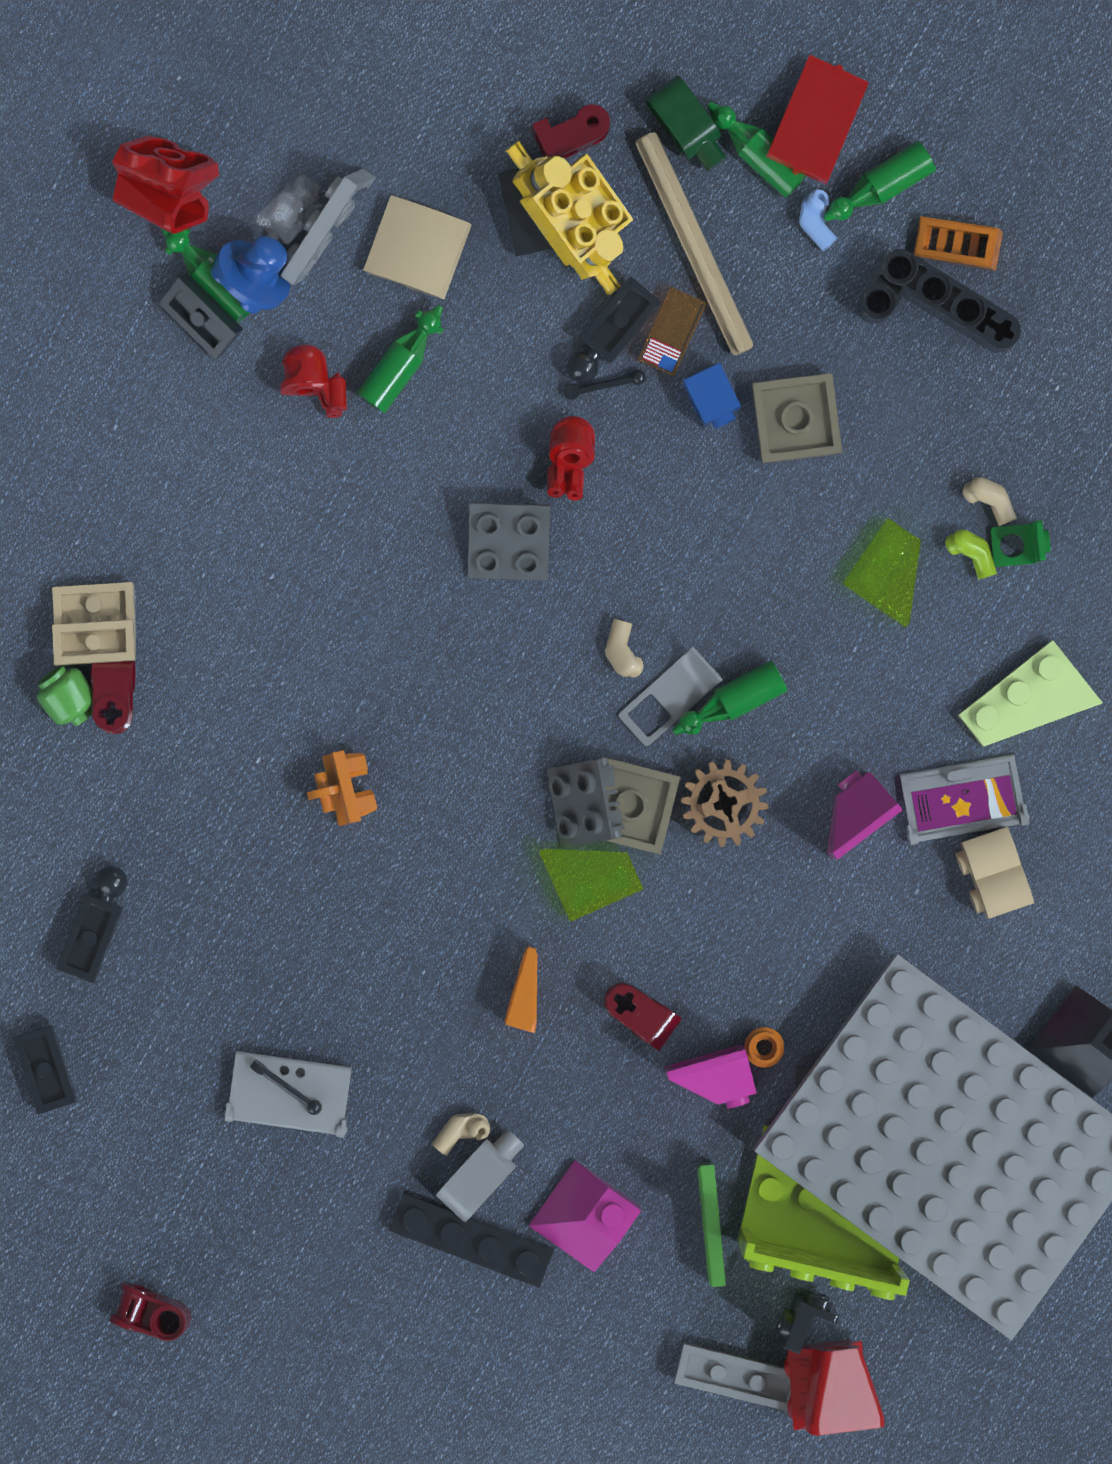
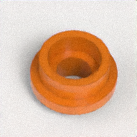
[744,1027,784,1068]

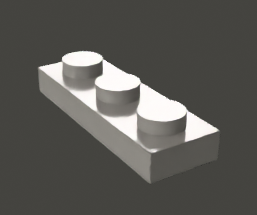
[674,1342,791,1411]

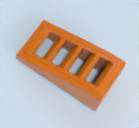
[913,216,1003,271]
[504,945,538,1033]

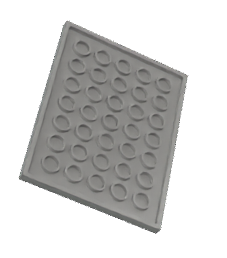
[752,953,1112,1341]

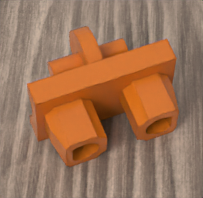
[307,750,377,826]

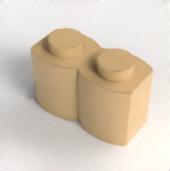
[956,827,1034,919]

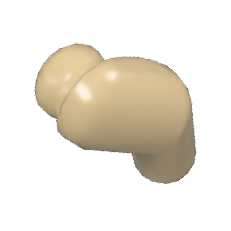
[963,477,1017,526]
[605,619,643,678]
[431,1113,490,1156]

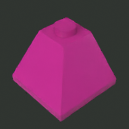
[827,770,902,859]
[664,1044,756,1109]
[529,1160,641,1272]

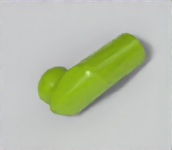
[945,529,997,580]

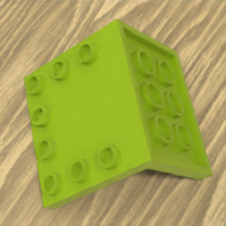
[737,1125,910,1300]

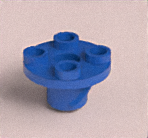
[211,236,290,314]

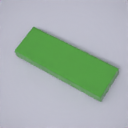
[697,1161,726,1287]

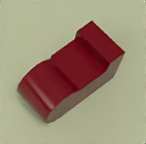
[531,104,610,159]

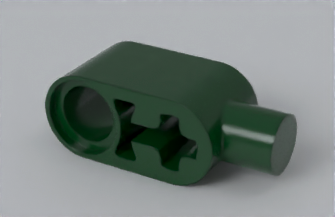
[645,75,727,172]

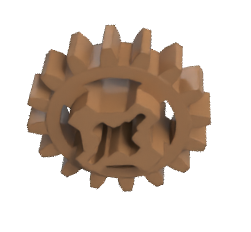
[681,760,769,847]

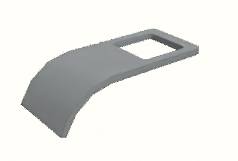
[619,647,723,746]

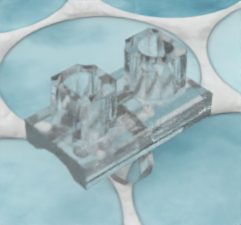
[255,175,323,245]

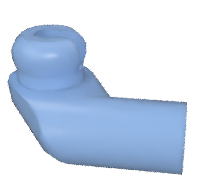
[799,189,838,251]

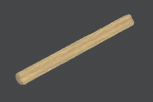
[636,132,753,355]

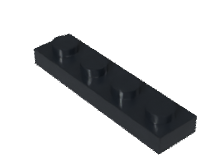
[389,1192,554,1288]

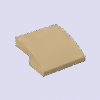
[363,195,472,300]
[52,582,136,666]

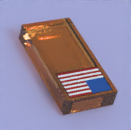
[638,287,707,377]

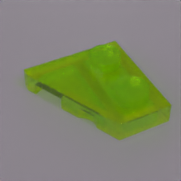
[841,518,921,628]
[539,849,644,922]

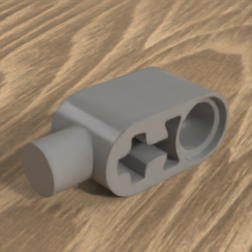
[435,1130,524,1223]

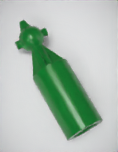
[707,102,807,199]
[823,140,936,222]
[161,228,250,323]
[356,305,444,414]
[672,660,788,735]

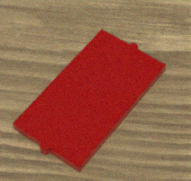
[766,55,869,185]

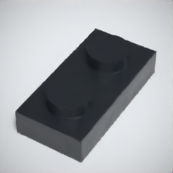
[159,273,243,360]
[13,1025,78,1115]

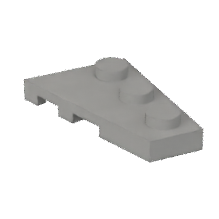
[280,168,376,285]

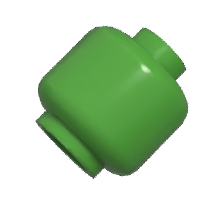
[36,665,93,726]

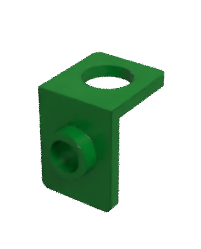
[990,520,1051,567]

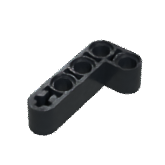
[858,249,1021,353]

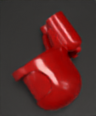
[280,344,347,418]
[547,416,595,501]

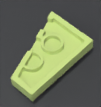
[957,640,1103,747]

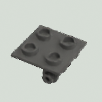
[468,502,550,581]
[547,758,624,848]

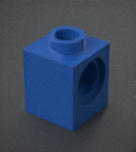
[682,363,741,429]

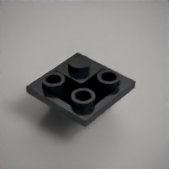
[1028,985,1112,1098]

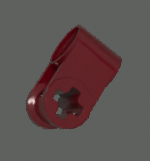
[91,661,136,734]
[604,983,682,1052]
[109,1282,191,1341]

